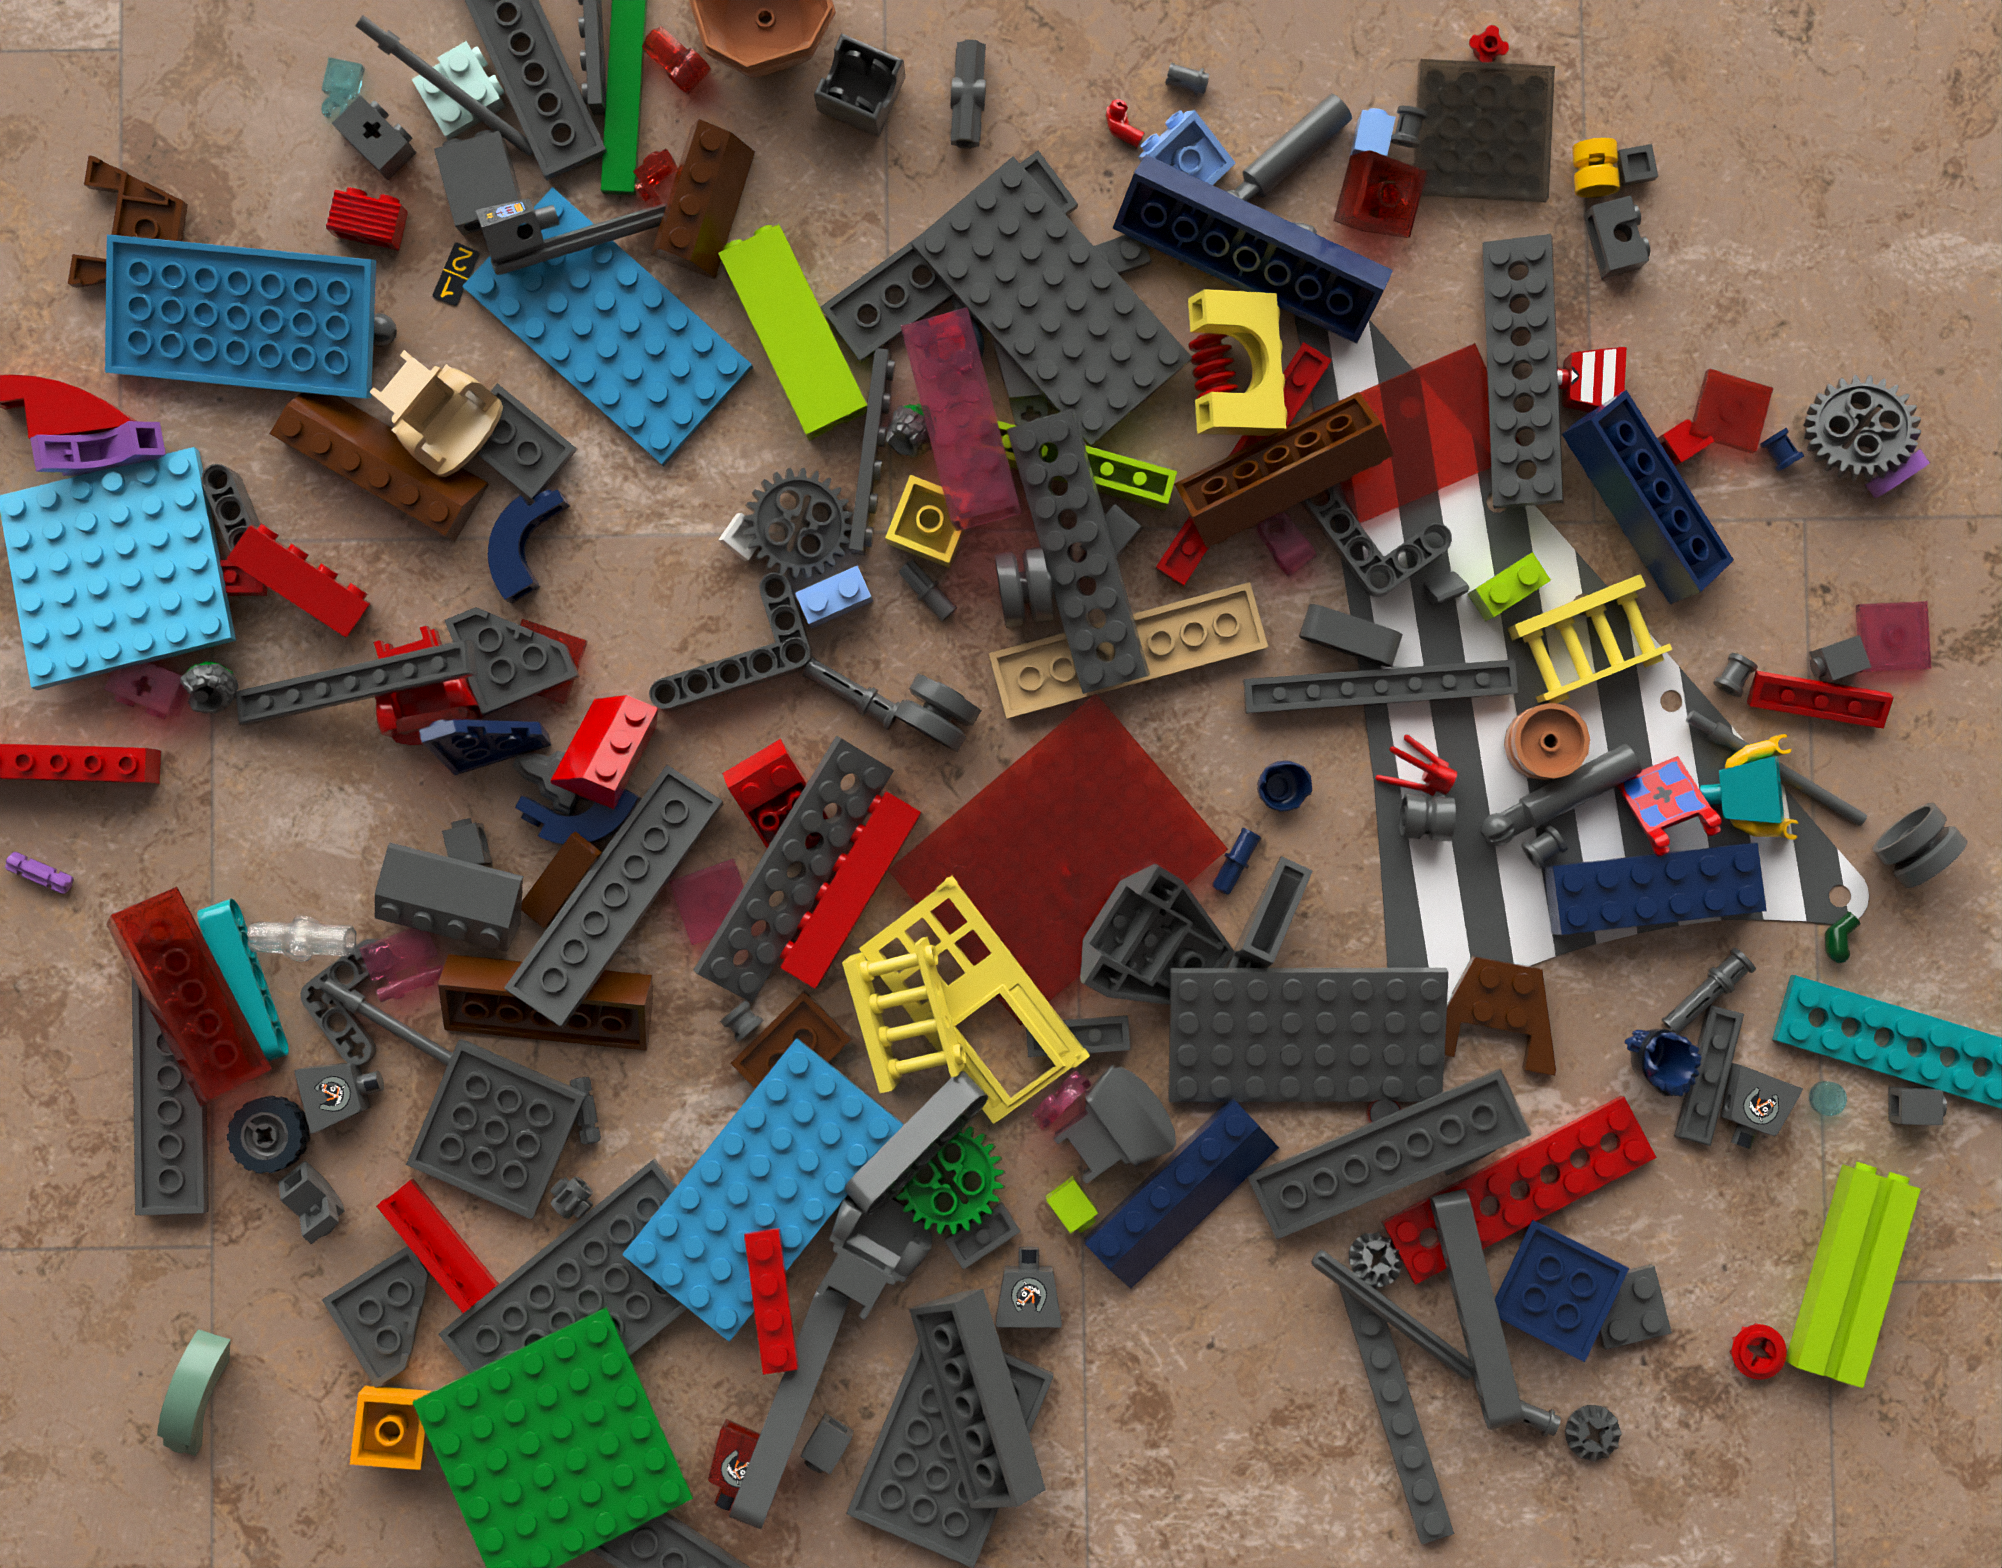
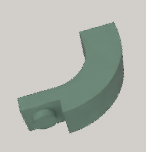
[157,1329,231,1456]

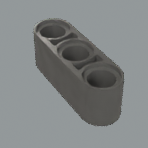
[201,464,260,551]
[1299,604,1403,667]

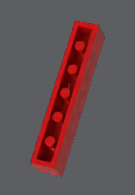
[779,791,922,989]

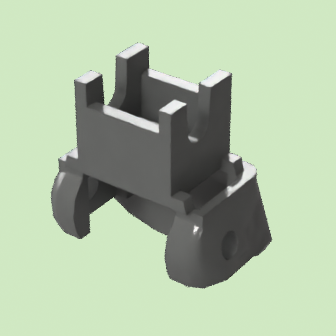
[1054,1064,1176,1184]
[817,1195,933,1320]

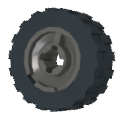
[227,1095,310,1174]

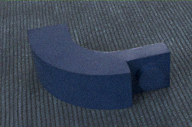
[488,489,570,604]
[515,789,642,844]

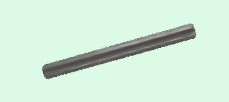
[491,202,667,275]
[1311,1250,1473,1380]

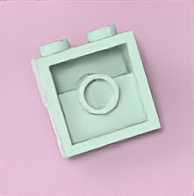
[412,41,506,140]

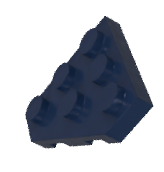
[419,719,551,776]

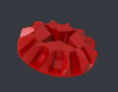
[1729,1323,1787,1380]

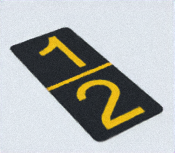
[432,242,479,306]

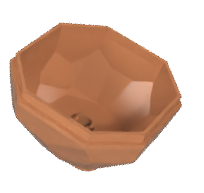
[689,0,836,78]

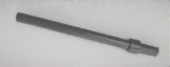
[355,15,533,156]
[1686,710,1867,826]
[321,978,453,1066]

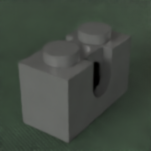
[1583,195,1650,279]

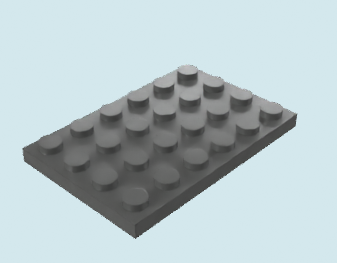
[847,1341,1054,1568]

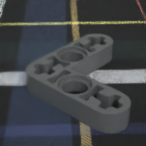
[300,938,390,1065]

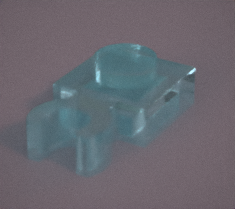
[321,57,365,118]

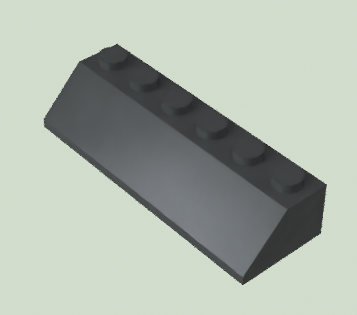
[909,1289,1046,1509]

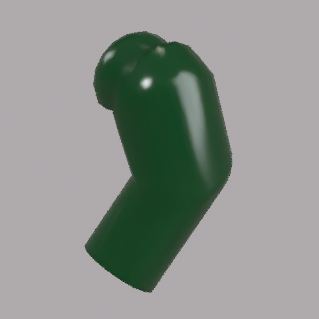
[1825,912,1861,963]

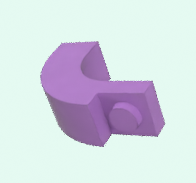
[30,421,166,476]

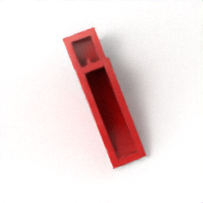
[0,374,136,439]

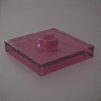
[1856,601,1932,673]
[669,858,756,945]

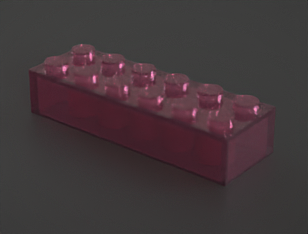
[901,307,1022,531]

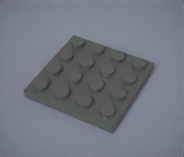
[406,1039,587,1219]

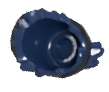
[1624,1029,1702,1097]

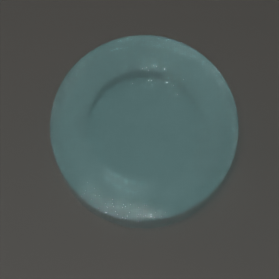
[1809,1081,1847,1116]

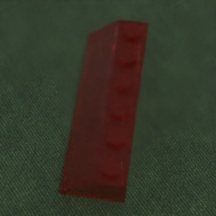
[106,887,272,1107]

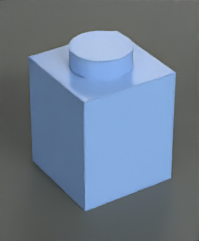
[1349,108,1396,167]

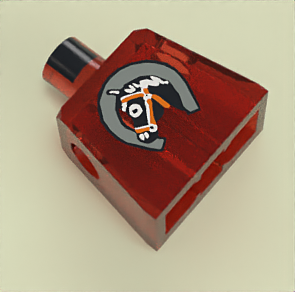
[708,1419,760,1511]

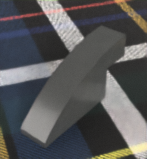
[1226,856,1313,968]

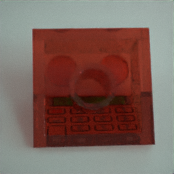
[1333,150,1427,238]

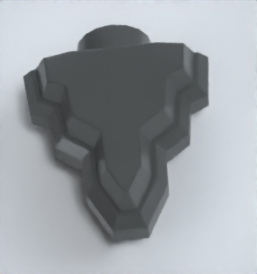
[513,751,589,816]

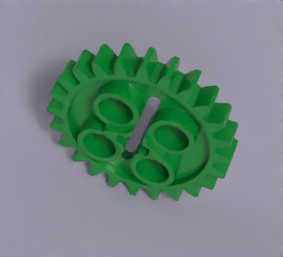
[897,1126,1006,1235]

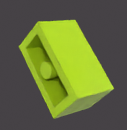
[1467,552,1551,622]

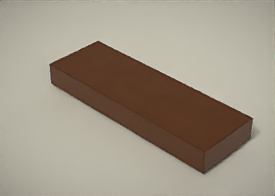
[521,831,602,928]

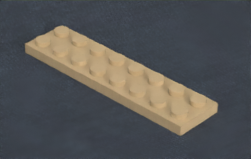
[989,582,1268,720]

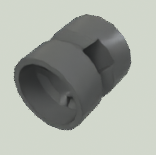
[1399,794,1456,842]

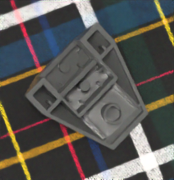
[1080,864,1234,1005]

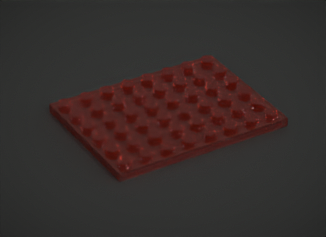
[888,693,1228,1026]

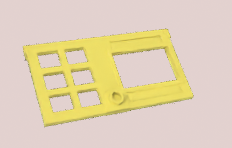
[859,875,1090,1124]

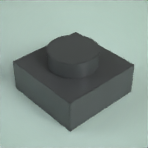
[1617,144,1658,186]

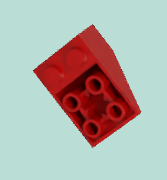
[722,739,829,848]

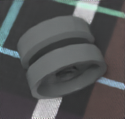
[995,547,1053,628]
[894,673,982,752]
[1872,803,1968,888]

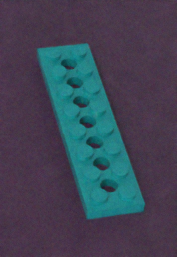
[1772,975,2002,1109]

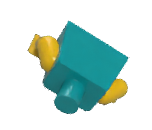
[1700,734,1798,840]

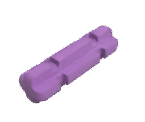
[5,852,73,894]

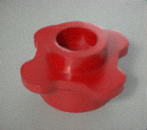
[1469,25,1509,65]

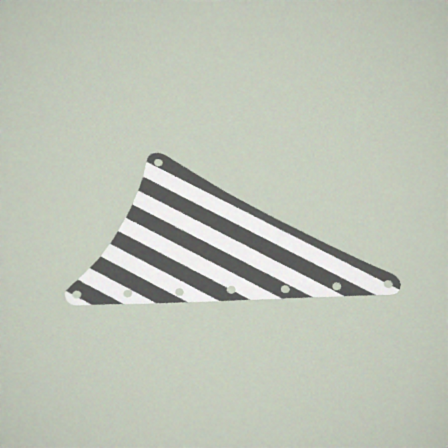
[1295,315,1869,1004]

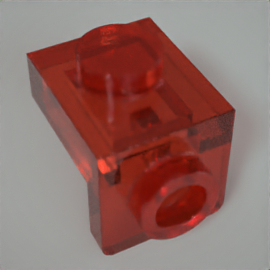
[633,148,678,206]

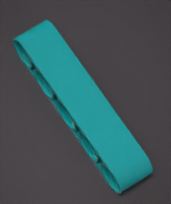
[197,898,289,1067]

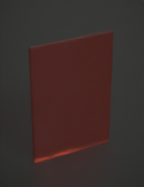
[1309,343,1521,524]

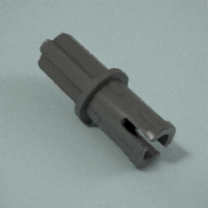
[899,560,957,622]

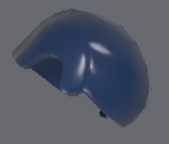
[1257,760,1312,812]

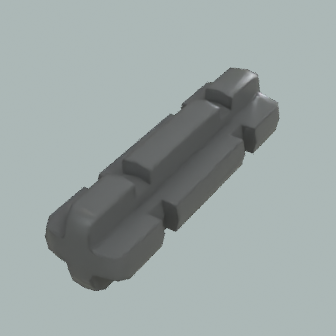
[570,1077,601,1145]

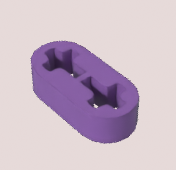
[1865,449,1930,499]

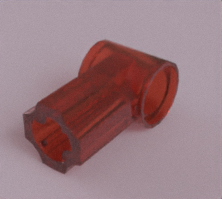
[642,26,711,95]

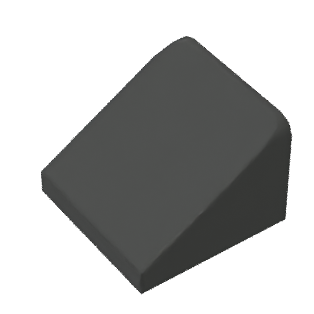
[1424,571,1470,606]

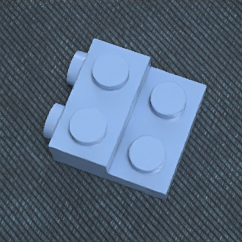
[1138,110,1236,185]

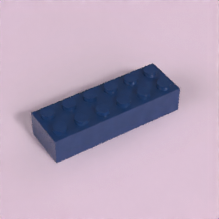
[1543,843,1767,935]

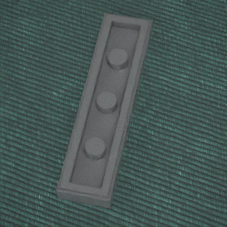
[1674,1005,1744,1146]

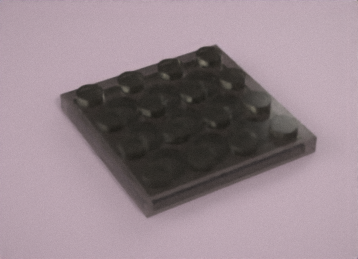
[1412,59,1555,202]

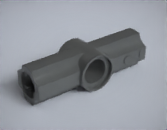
[951,39,986,149]

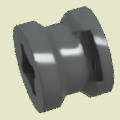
[720,1000,764,1042]

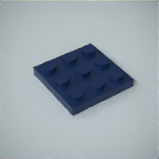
[1495,1220,1629,1362]

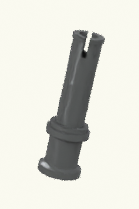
[802,657,900,730]
[1661,948,1756,1035]

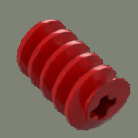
[1188,333,1238,399]

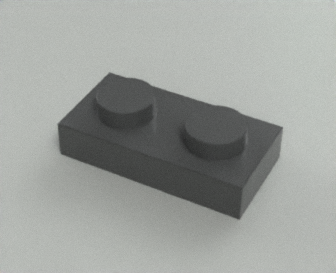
[945,1201,1021,1269]

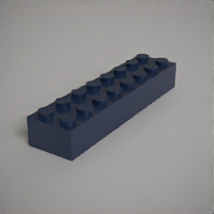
[1112,154,1393,344]

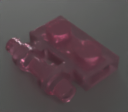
[359,928,443,1003]

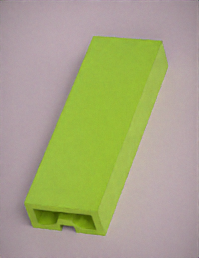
[718,224,868,441]
[1786,1161,1921,1388]

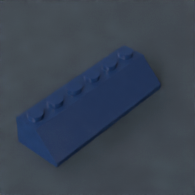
[1562,390,1734,604]
[1084,1099,1279,1289]

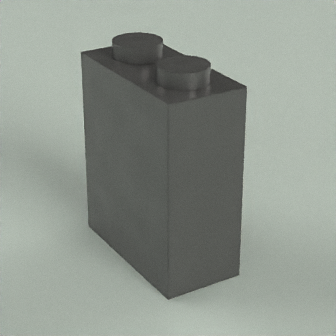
[434,130,522,235]

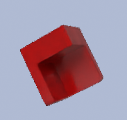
[1657,419,1714,466]

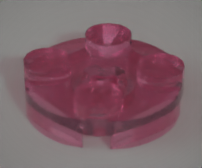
[1031,1071,1092,1131]

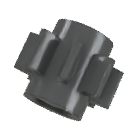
[550,1176,593,1219]

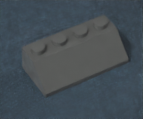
[375,843,523,952]

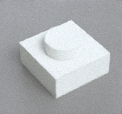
[718,513,757,561]

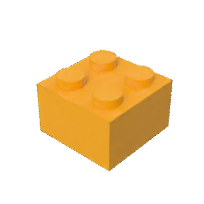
[350,1385,431,1470]

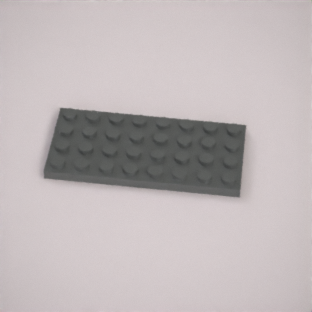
[911,156,1192,447]
[1168,968,1449,1102]
[438,1158,688,1373]

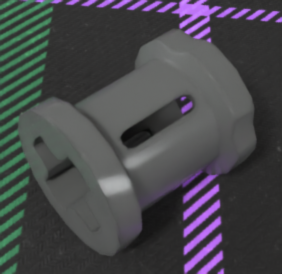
[1390,105,1428,148]
[1713,653,1758,697]
[1521,825,1568,869]

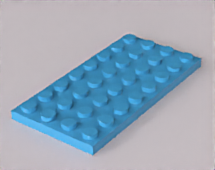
[462,187,753,466]
[105,235,376,399]
[622,1038,903,1342]

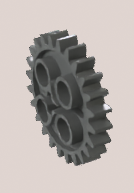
[1803,375,1921,482]
[743,468,853,579]

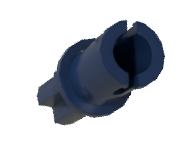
[1212,828,1262,895]

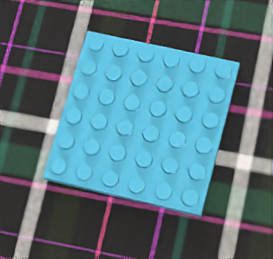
[0,447,236,690]

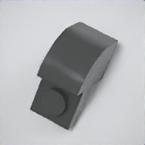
[278,1161,345,1244]

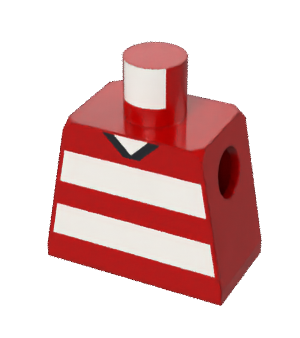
[1558,347,1627,413]

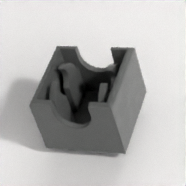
[814,33,906,137]

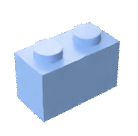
[795,565,874,628]

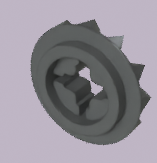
[1349,1232,1404,1287]
[1565,1405,1622,1462]

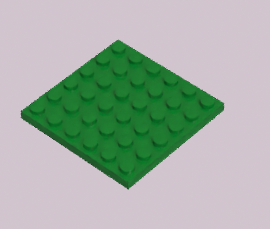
[412,1307,693,1568]

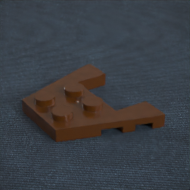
[68,155,188,288]
[1445,956,1556,1076]

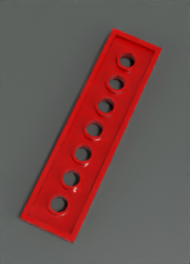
[1381,1096,1657,1285]

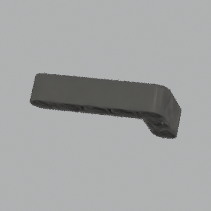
[1301,486,1452,597]
[649,572,813,711]

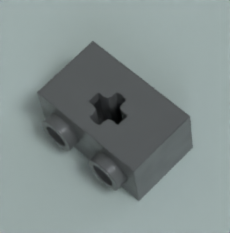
[332,95,416,180]

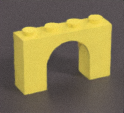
[1188,289,1287,436]

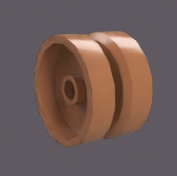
[1504,703,1590,781]

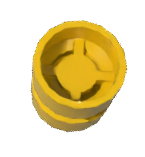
[1572,138,1620,198]

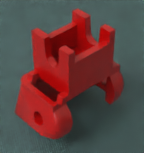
[373,626,485,746]

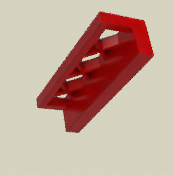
[376,1179,499,1313]

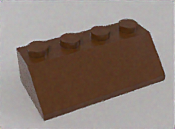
[651,119,755,279]

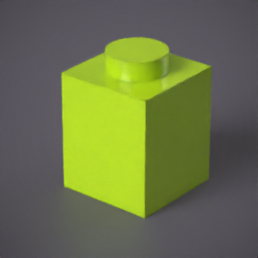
[1045,1175,1098,1234]

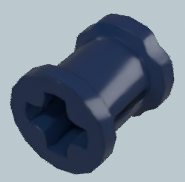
[1760,427,1804,472]

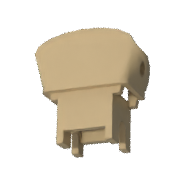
[370,350,503,477]

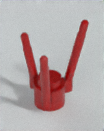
[1375,734,1457,797]

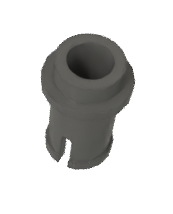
[1165,62,1210,96]
[1520,1400,1561,1437]

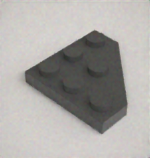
[444,607,580,715]
[322,1246,431,1388]

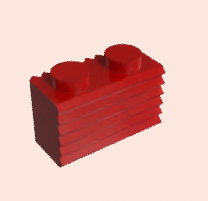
[326,187,408,251]

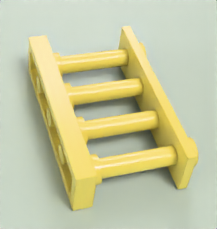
[1507,574,1672,704]
[842,936,966,1093]

